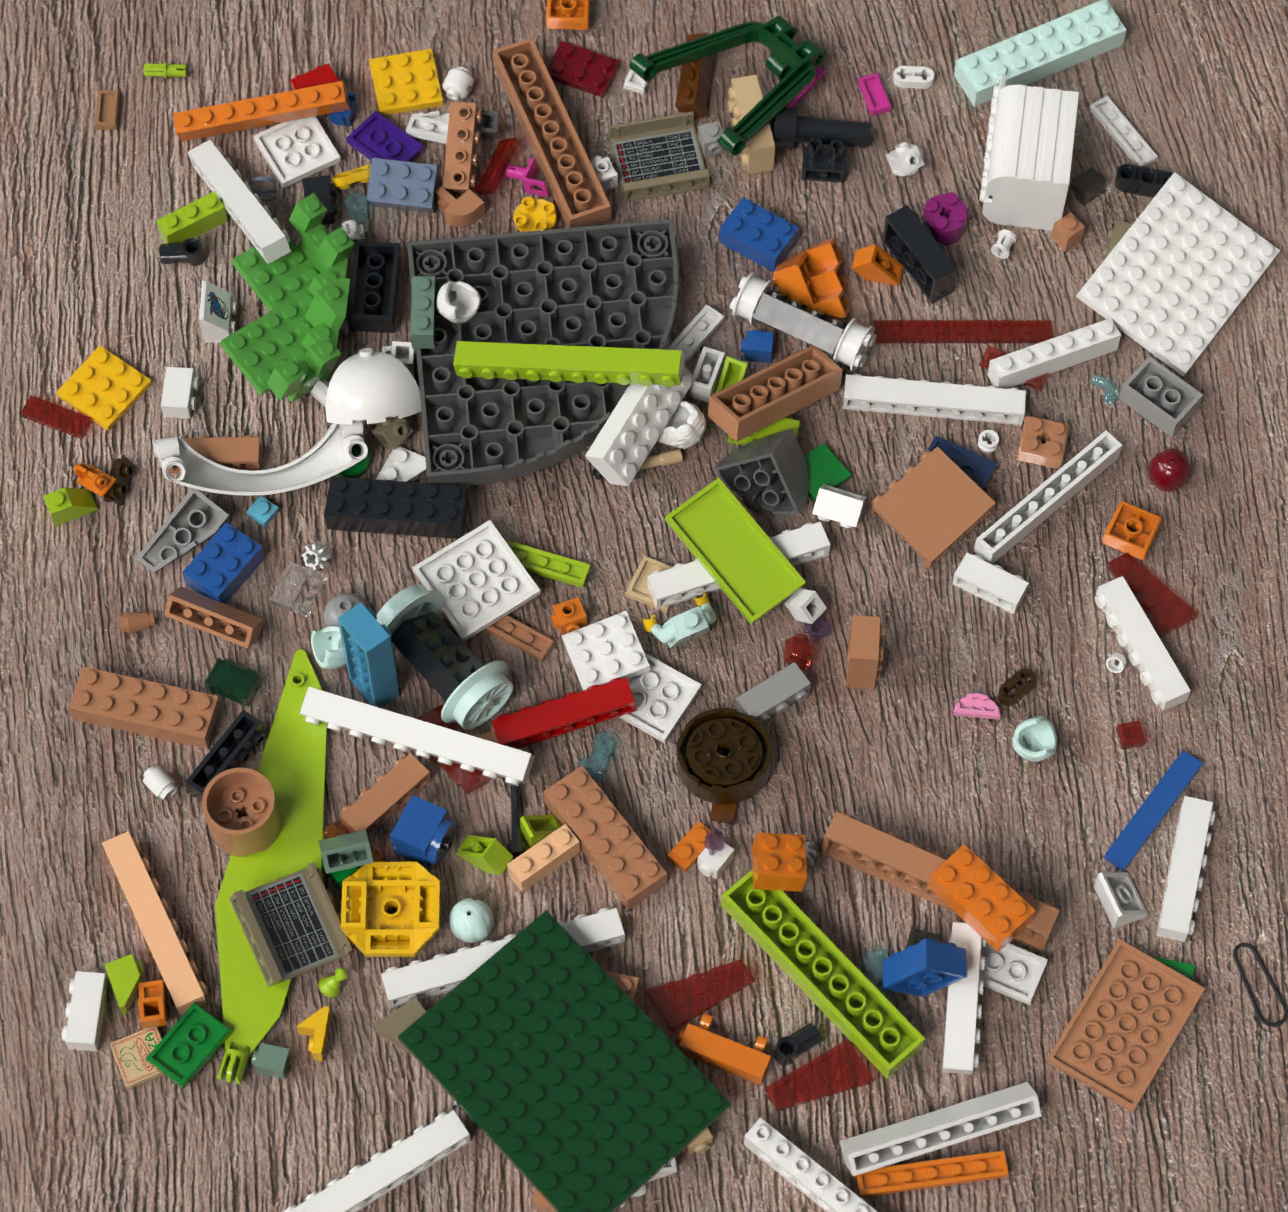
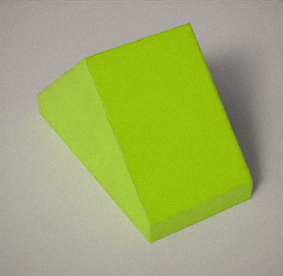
[715,355,749,393]
[520,814,561,848]

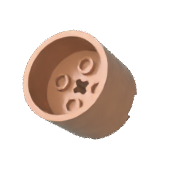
[202,768,281,857]

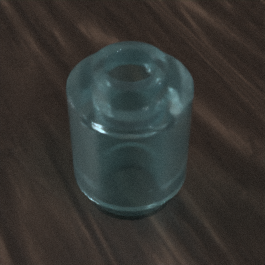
[345,192,369,223]

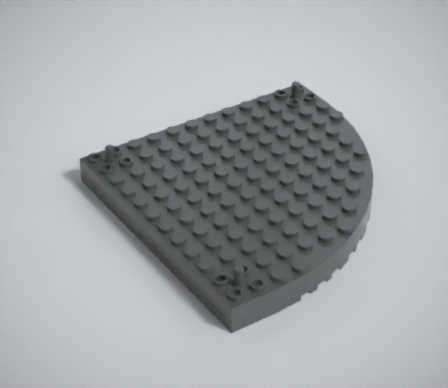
[407,219,678,486]

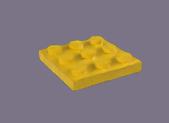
[369,48,444,116]
[56,345,152,432]

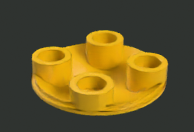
[513,197,557,232]

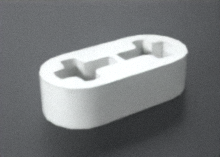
[893,66,934,89]

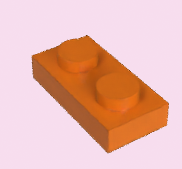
[667,821,717,873]

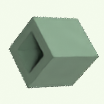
[252,1043,292,1079]

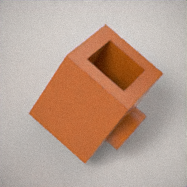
[550,597,587,635]

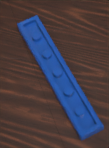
[1103,750,1203,872]

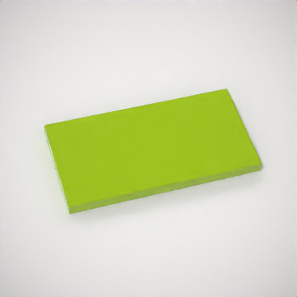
[664,478,806,625]

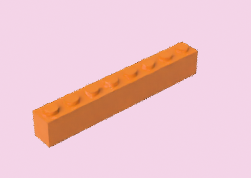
[173,81,350,142]

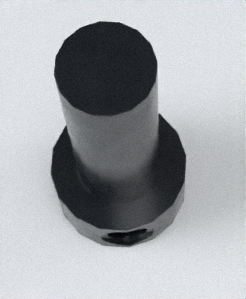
[770,106,871,150]

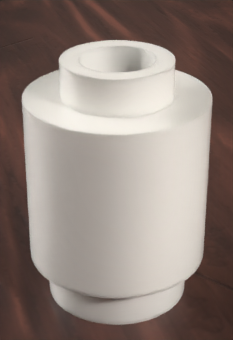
[143,766,178,801]

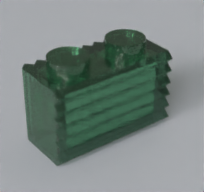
[205,658,261,707]

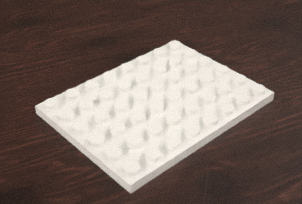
[1076,172,1280,376]

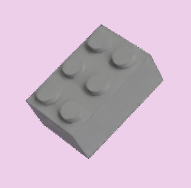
[1118,356,1203,437]

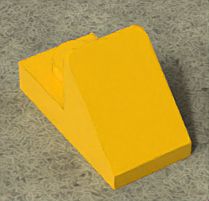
[296,1006,332,1061]

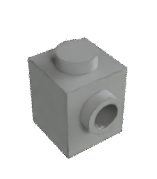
[698,121,725,158]

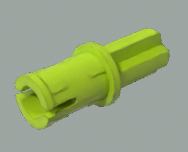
[143,62,187,79]

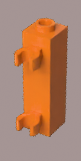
[676,1013,771,1085]

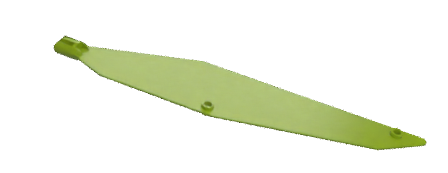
[215,649,327,1085]

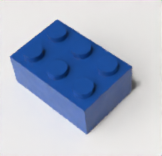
[719,197,799,272]
[182,522,265,604]
[883,938,967,997]

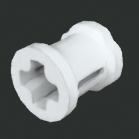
[991,229,1017,259]

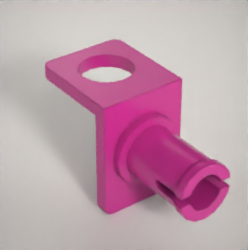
[506,158,549,197]

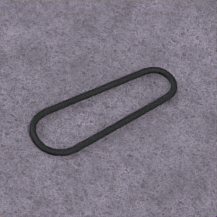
[1233,943,1288,1027]

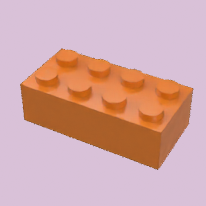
[928,844,1036,953]

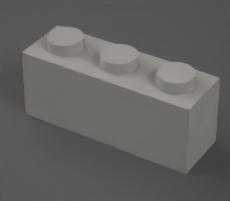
[736,662,811,725]

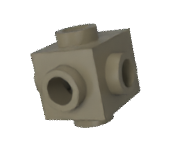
[372,416,413,449]

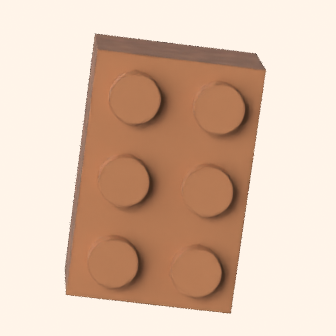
[846,615,884,689]

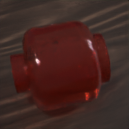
[783,634,815,670]

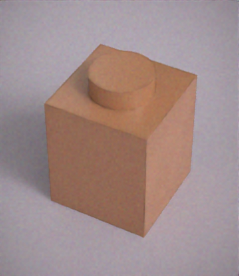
[1051,212,1085,252]

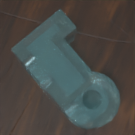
[579,732,614,781]
[861,949,890,997]

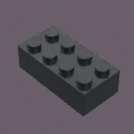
[883,205,958,304]
[347,241,401,333]

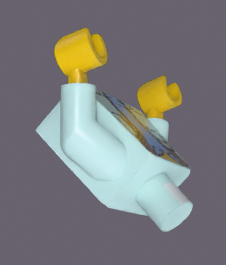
[642,592,716,649]

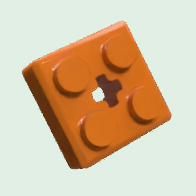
[546,0,590,30]
[1102,500,1162,560]

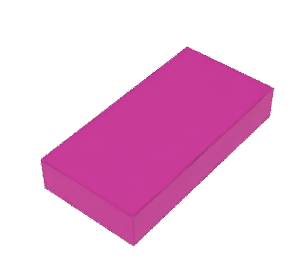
[857,73,892,116]

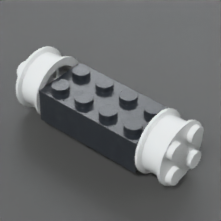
[730,272,877,372]

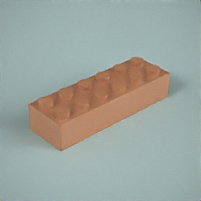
[708,345,843,442]
[68,666,222,750]
[543,766,667,910]

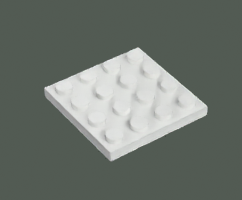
[412,520,541,642]

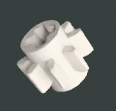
[342,220,365,248]
[302,541,332,571]

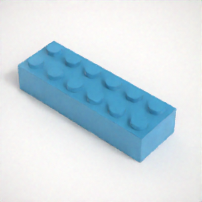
[337,602,400,708]

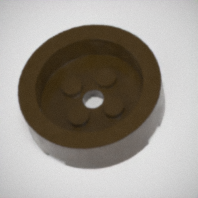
[677,708,772,805]

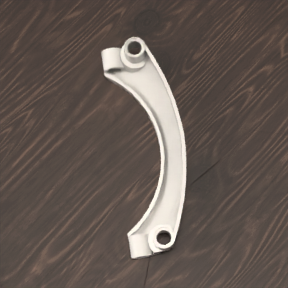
[156,421,368,495]

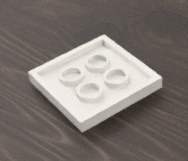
[253,116,341,188]
[561,611,651,691]
[619,653,702,743]

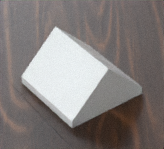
[1094,872,1148,929]

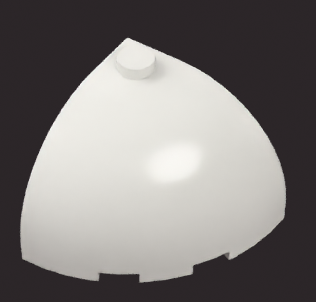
[326,348,421,425]

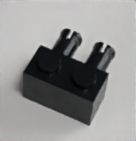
[801,138,847,183]

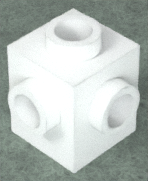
[886,142,925,177]

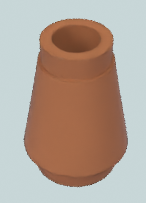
[119,612,155,635]

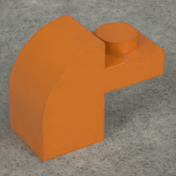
[138,979,168,1029]

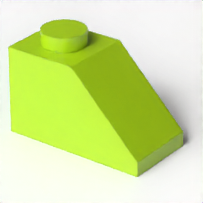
[43,487,98,527]
[456,835,513,875]
[104,954,145,1015]

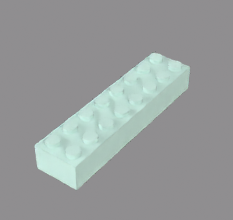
[954,0,1127,107]

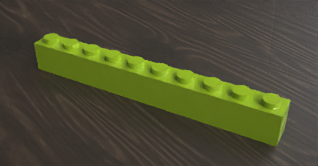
[453,341,684,387]

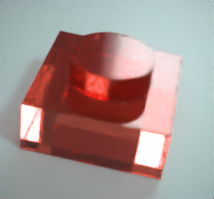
[1116,720,1146,750]

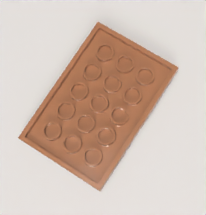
[1046,939,1205,1113]

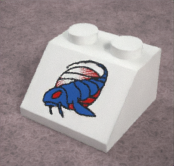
[199,281,237,343]

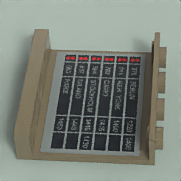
[609,112,710,203]
[229,862,353,988]

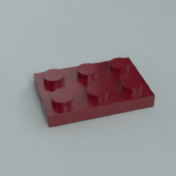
[547,40,620,98]

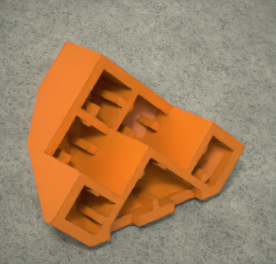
[773,237,850,318]

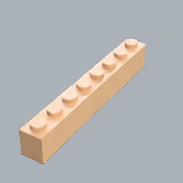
[102,831,208,1016]

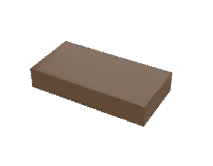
[94,90,120,130]

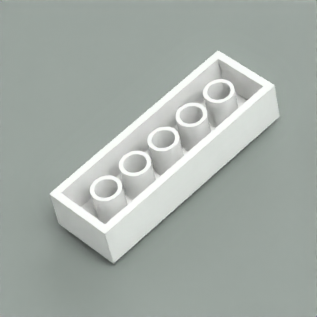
[585,366,695,486]

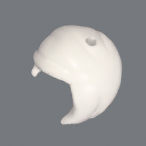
[436,281,481,323]

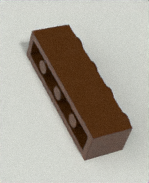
[675,33,715,119]

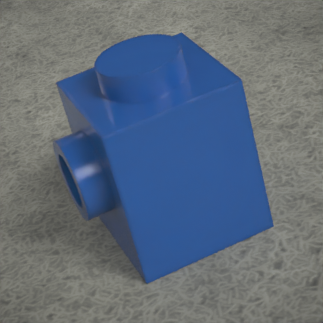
[740,330,774,363]

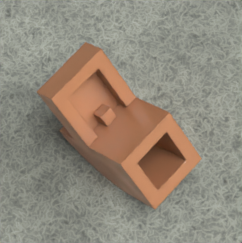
[435,186,485,227]

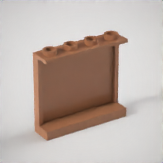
[871,447,996,570]

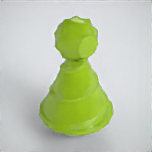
[318,967,348,998]

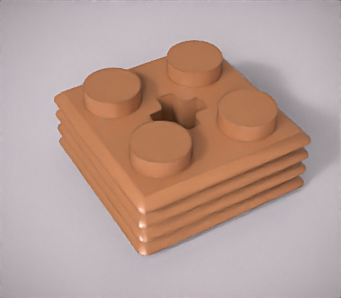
[1017,416,1070,469]

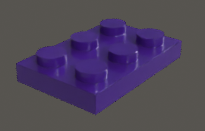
[346,111,424,162]

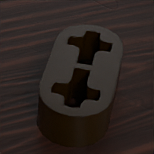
[997,668,1037,706]

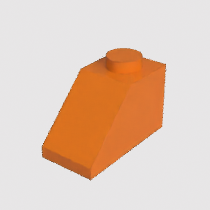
[851,244,904,286]

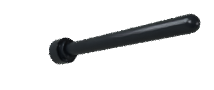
[507,783,526,859]

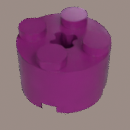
[922,192,968,245]

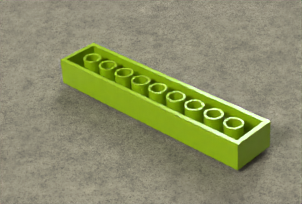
[721,869,925,1079]

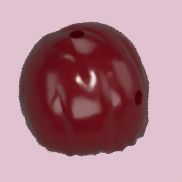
[1148,448,1192,492]

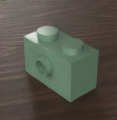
[319,830,374,874]

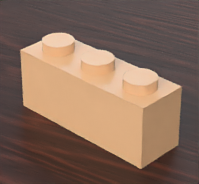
[507,824,580,893]

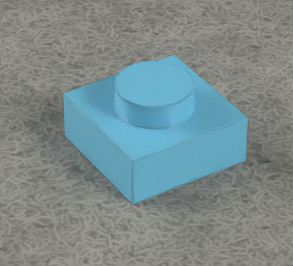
[246,495,279,528]

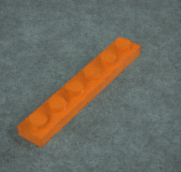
[856,1151,1009,1198]

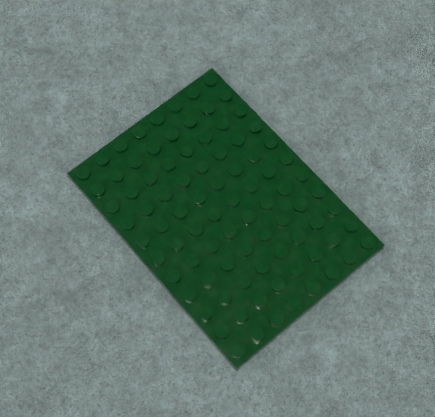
[398,910,731,1212]

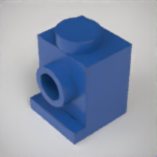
[329,92,358,126]

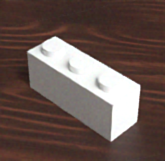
[952,553,1029,614]
[62,971,109,1051]

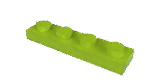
[504,539,591,588]

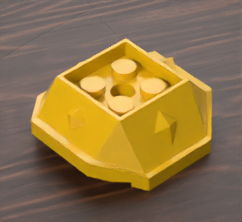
[341,862,440,957]

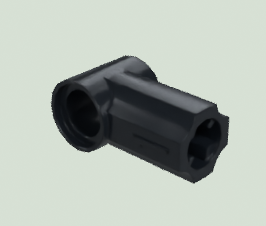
[159,238,206,266]
[774,1022,823,1066]

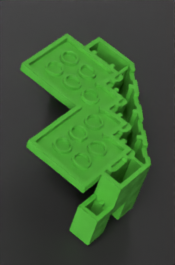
[220,193,354,403]

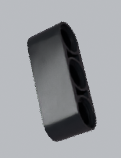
[1114,164,1173,198]

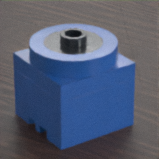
[390,795,457,868]

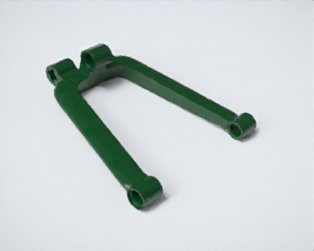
[629,16,826,156]

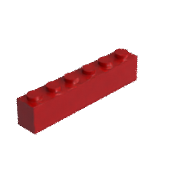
[491,677,637,749]

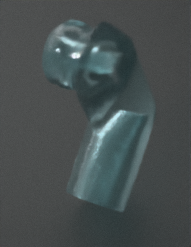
[1091,374,1118,404]

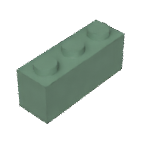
[410,276,436,349]

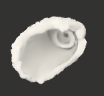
[657,401,706,449]

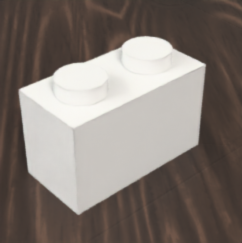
[689,347,725,403]
[161,367,199,419]
[812,484,867,528]

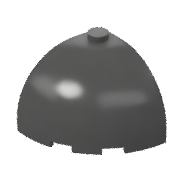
[714,429,809,515]

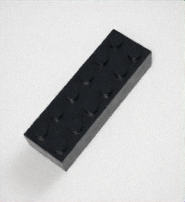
[324,476,469,539]

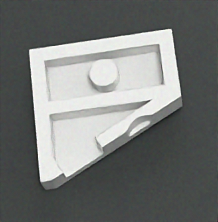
[406,111,449,144]
[376,446,426,482]

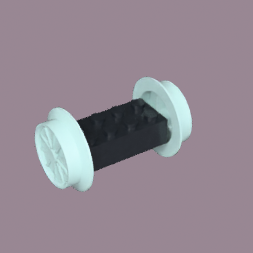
[376,585,514,730]

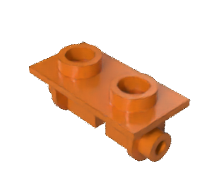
[74,463,116,498]

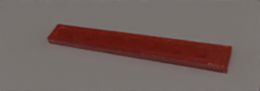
[873,320,1052,343]

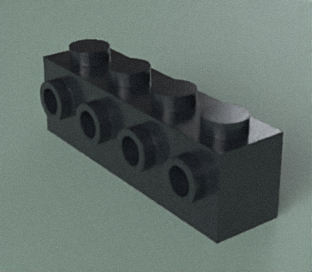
[185,710,265,802]

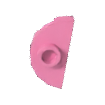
[953,693,1001,720]

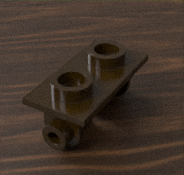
[103,455,136,506]

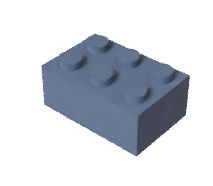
[366,158,440,213]

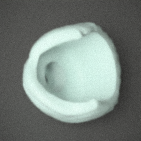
[311,626,346,670]
[1012,716,1057,762]
[449,898,494,943]

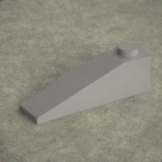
[136,488,229,573]

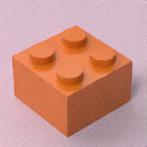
[751,832,807,892]

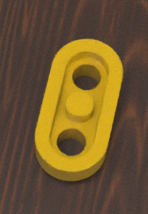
[331,165,371,190]

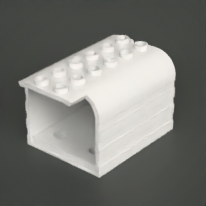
[979,74,1079,231]

